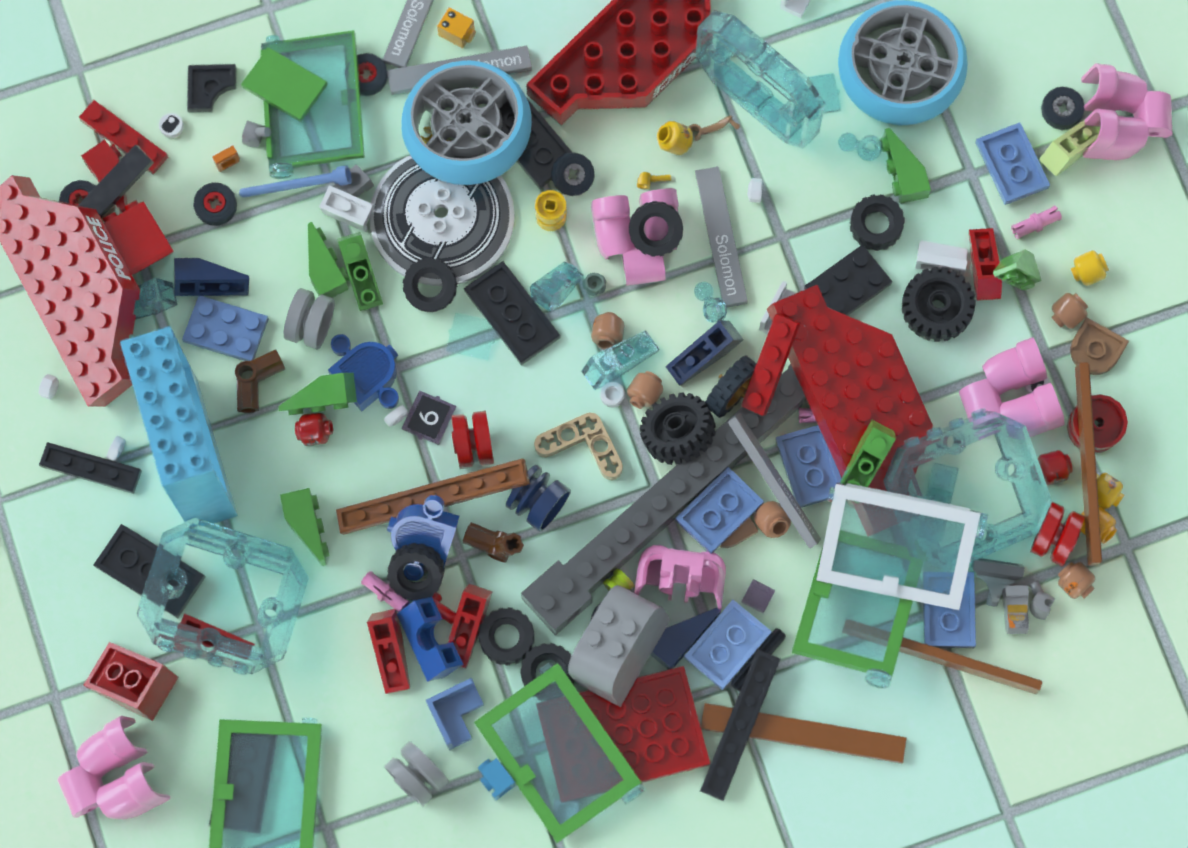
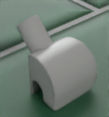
[242,120,271,148]
[1029,581,1055,620]

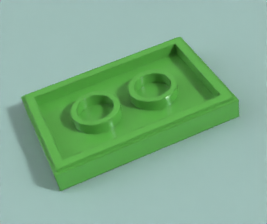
[241,47,328,122]

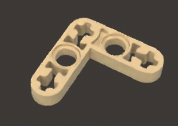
[534,412,623,480]

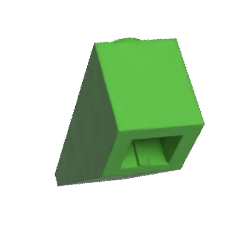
[880,128,931,204]
[308,222,349,298]
[337,232,383,311]
[993,249,1042,290]
[278,373,357,415]
[839,420,896,503]
[280,488,330,566]

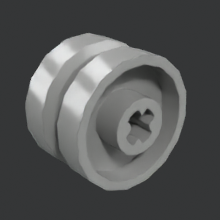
[283,288,335,350]
[383,741,449,807]

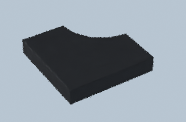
[187,64,237,113]

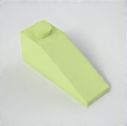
[1039,120,1100,176]

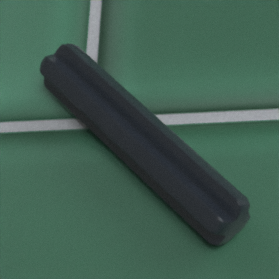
[731,628,786,692]

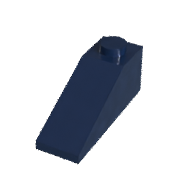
[173,258,250,296]
[665,320,744,386]
[651,607,720,670]

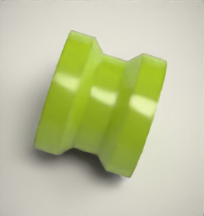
[603,568,634,591]

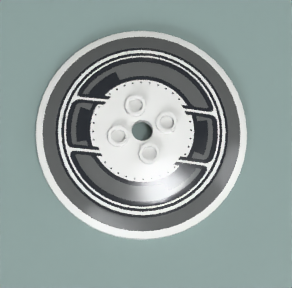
[369,155,515,286]

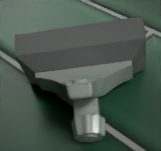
[971,557,1025,607]

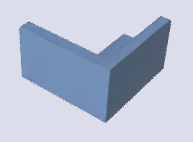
[426,678,484,750]

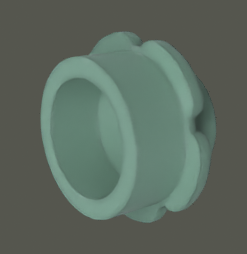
[582,273,606,296]

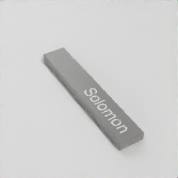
[382,0,434,68]
[387,45,532,95]
[695,166,748,308]
[728,413,821,548]

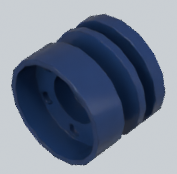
[506,465,571,532]

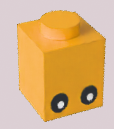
[437,7,476,49]

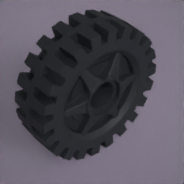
[901,267,976,342]
[640,392,716,465]

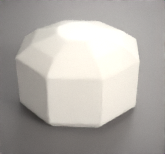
[747,178,763,203]
[38,374,59,400]

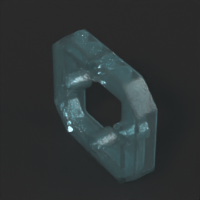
[696,10,825,149]
[883,408,1052,572]
[136,518,309,675]

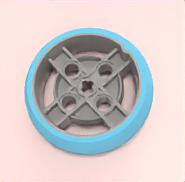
[838,0,968,125]
[401,60,532,185]

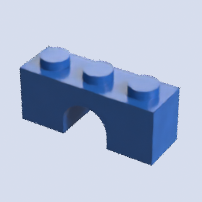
[397,597,463,682]

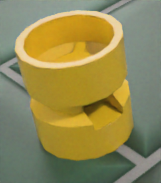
[535,190,567,231]

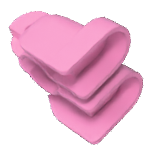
[1081,63,1173,160]
[591,188,679,286]
[959,337,1065,439]
[634,545,726,613]
[57,716,171,820]

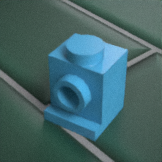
[478,758,516,801]

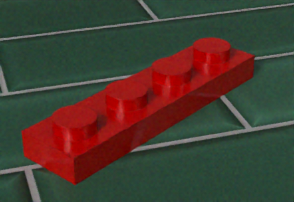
[79,100,168,175]
[741,313,801,416]

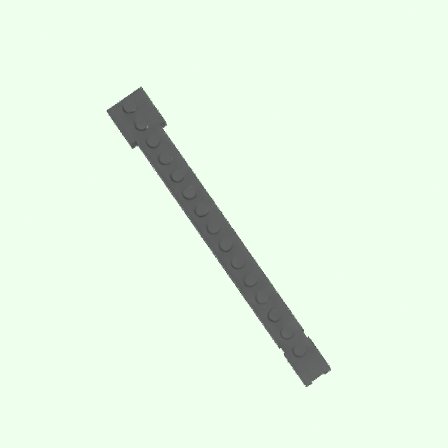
[521,364,807,636]

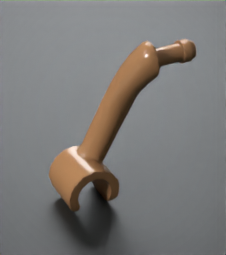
[689,115,740,141]

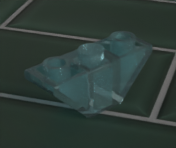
[530,261,584,313]

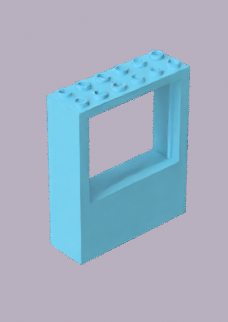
[120,326,238,531]

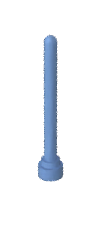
[239,165,352,198]

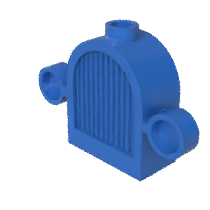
[328,334,399,412]
[387,495,460,581]

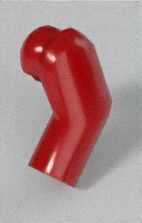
[428,592,456,624]

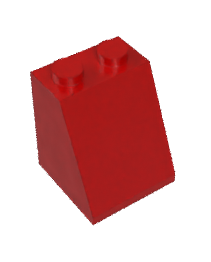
[103,200,174,276]

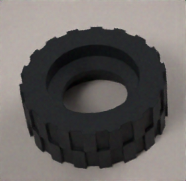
[850,194,905,251]
[629,201,683,257]
[402,258,458,312]
[387,543,445,601]
[478,607,535,666]
[520,643,575,701]

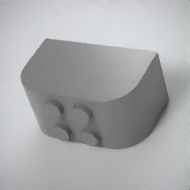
[568,585,671,707]

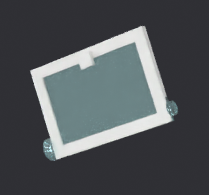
[817,482,988,610]

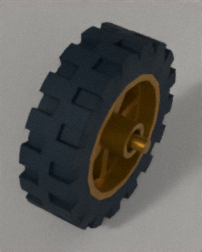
[705,355,757,418]

